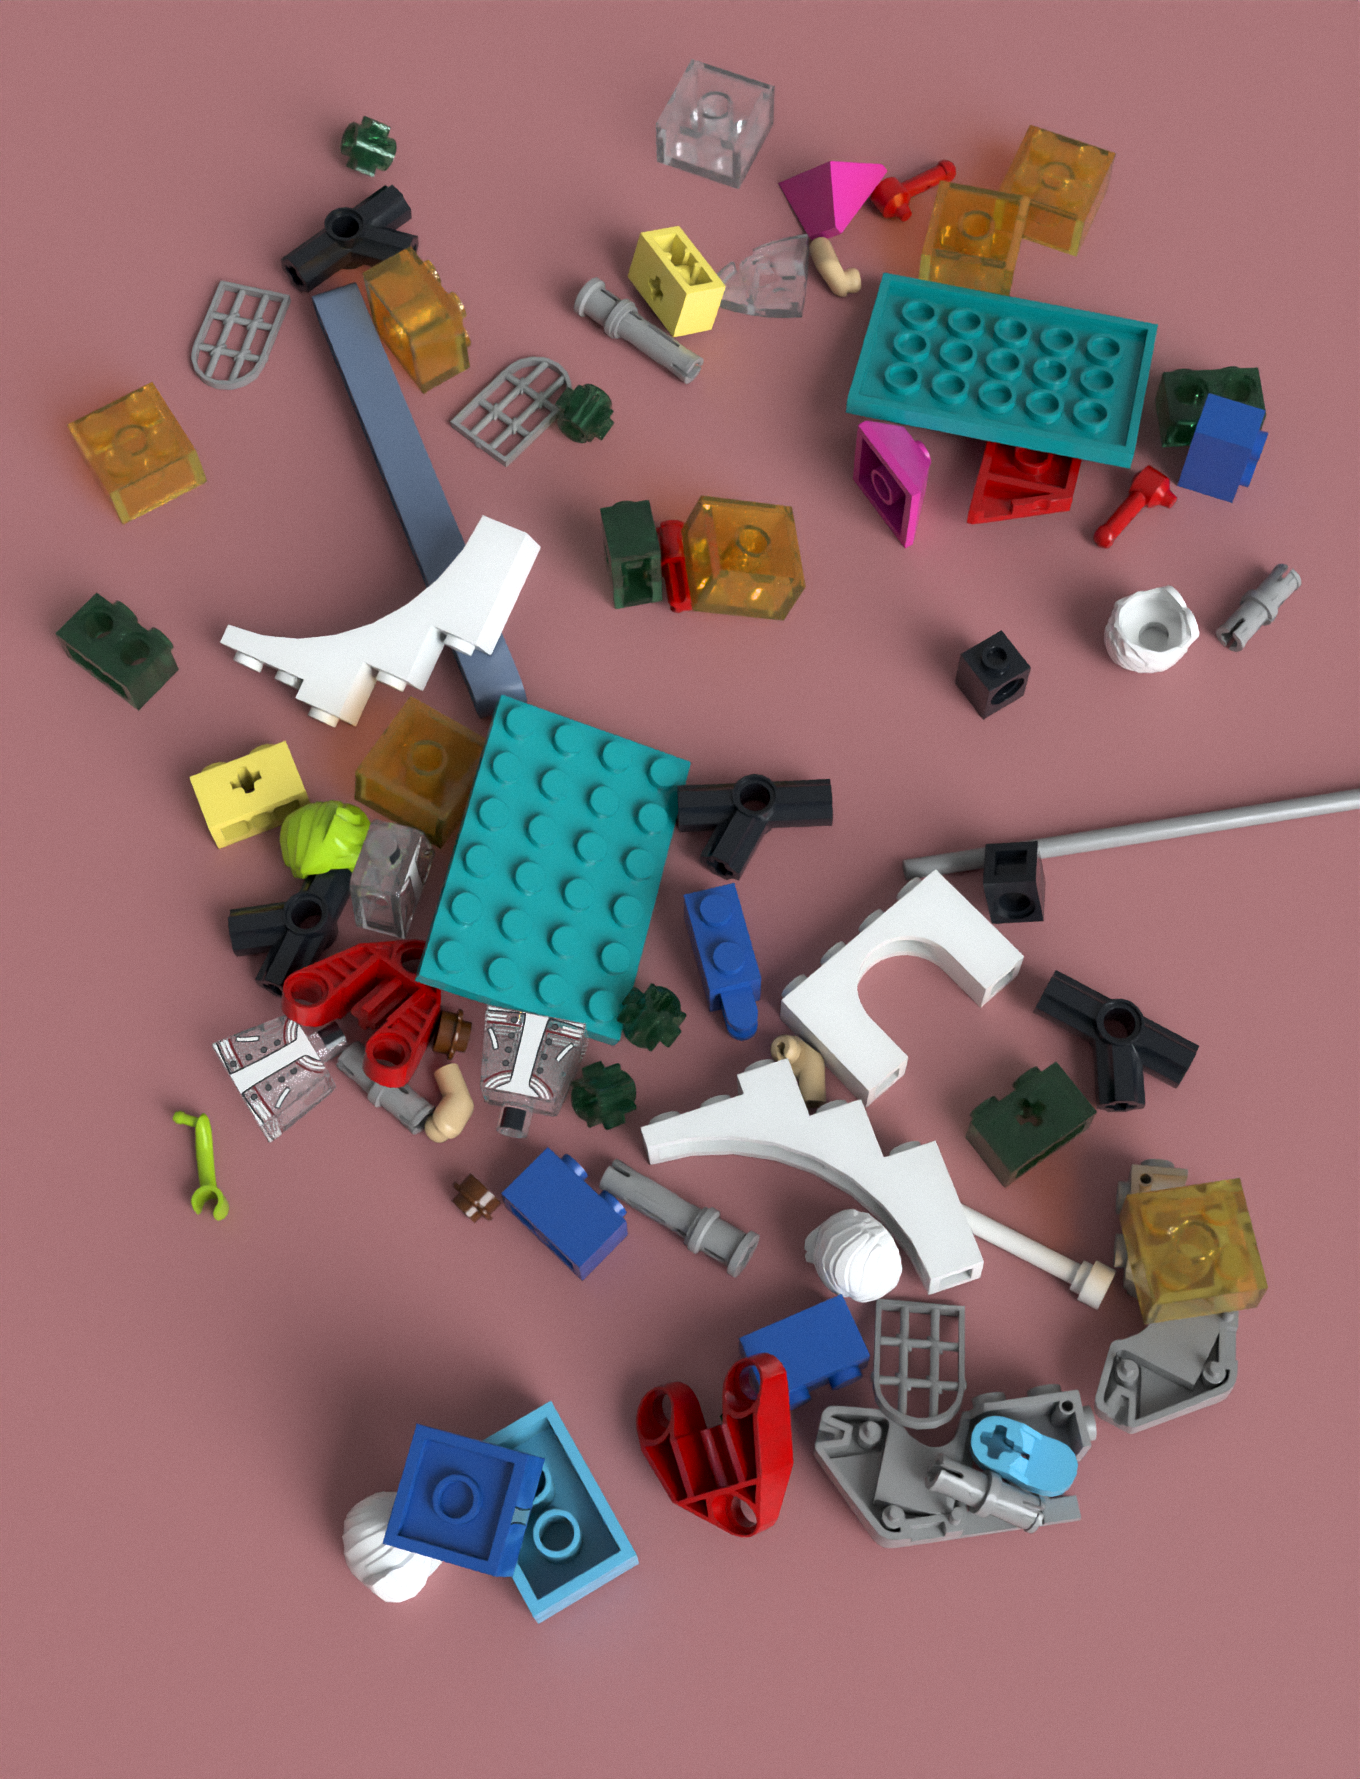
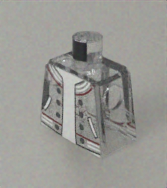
[349,819,436,939]
[480,1005,589,1139]
[211,1015,349,1143]

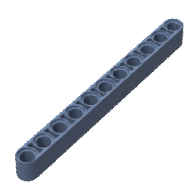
[311,282,527,719]

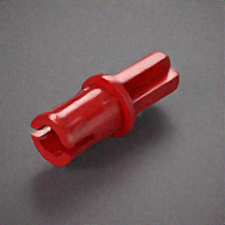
[655,519,696,613]

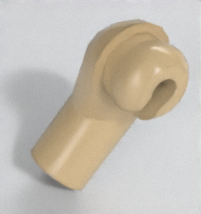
[809,237,861,297]
[770,1035,826,1108]
[424,1063,474,1143]

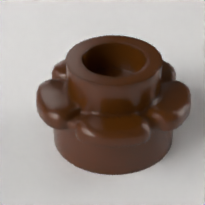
[432,1009,472,1060]
[452,1173,502,1223]

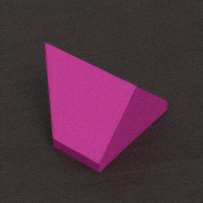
[778,161,887,241]

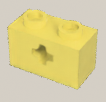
[628,226,726,337]
[189,741,310,849]

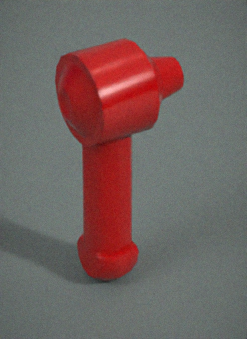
[870,159,956,222]
[1093,465,1177,549]

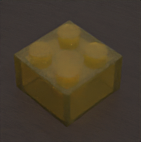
[992,125,1116,257]
[918,180,1031,296]
[362,246,471,394]
[67,382,208,525]
[681,495,806,621]
[354,696,486,849]
[1119,1178,1268,1325]

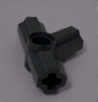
[281,185,419,293]
[677,774,833,881]
[228,869,362,1001]
[1033,970,1199,1112]

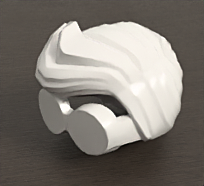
[1104,585,1199,673]
[804,1209,903,1303]
[342,1491,443,1602]

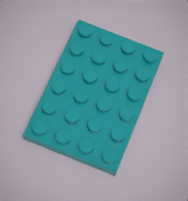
[845,273,1158,469]
[414,694,691,1046]

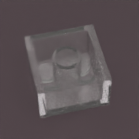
[655,59,775,189]

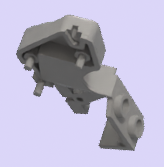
[1094,1159,1239,1434]
[813,1384,1097,1548]

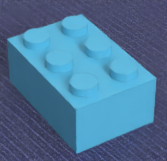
[482,1401,639,1624]

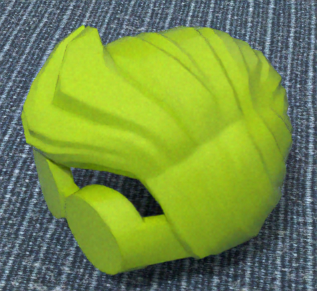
[279,800,375,879]

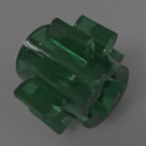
[340,116,397,177]
[555,384,614,443]
[616,983,687,1051]
[571,1061,637,1130]

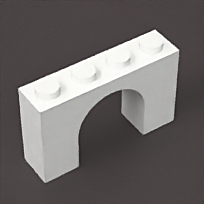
[780,869,1024,1107]

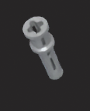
[574,277,704,384]
[599,1159,760,1278]

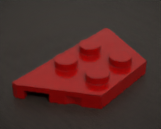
[966,441,1082,525]

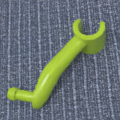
[173,1110,229,1221]

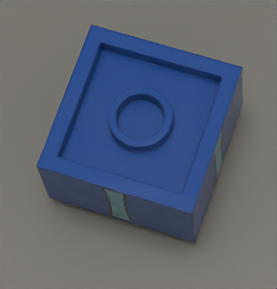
[382,1424,545,1577]

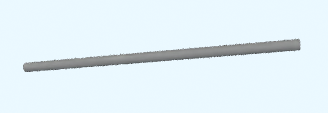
[902,788,1360,880]

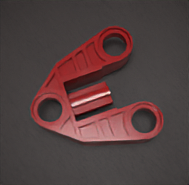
[281,939,441,1088]
[636,1353,794,1537]

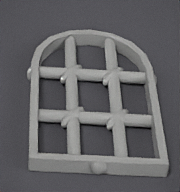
[191,280,291,390]
[450,356,572,467]
[870,1299,967,1430]

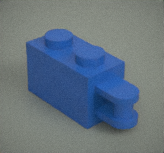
[683,883,761,1041]

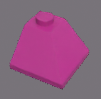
[853,420,931,548]

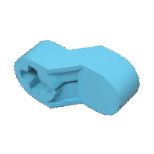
[969,1416,1078,1497]

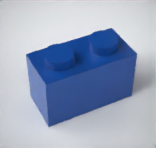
[1177,393,1268,503]
[501,1147,628,1281]
[738,1294,870,1411]

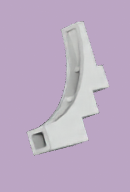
[220,515,541,728]
[640,1058,984,1295]

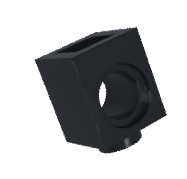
[955,630,1031,720]
[983,841,1046,924]

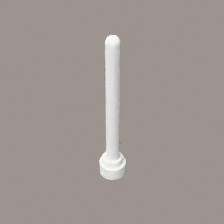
[961,1203,1117,1310]

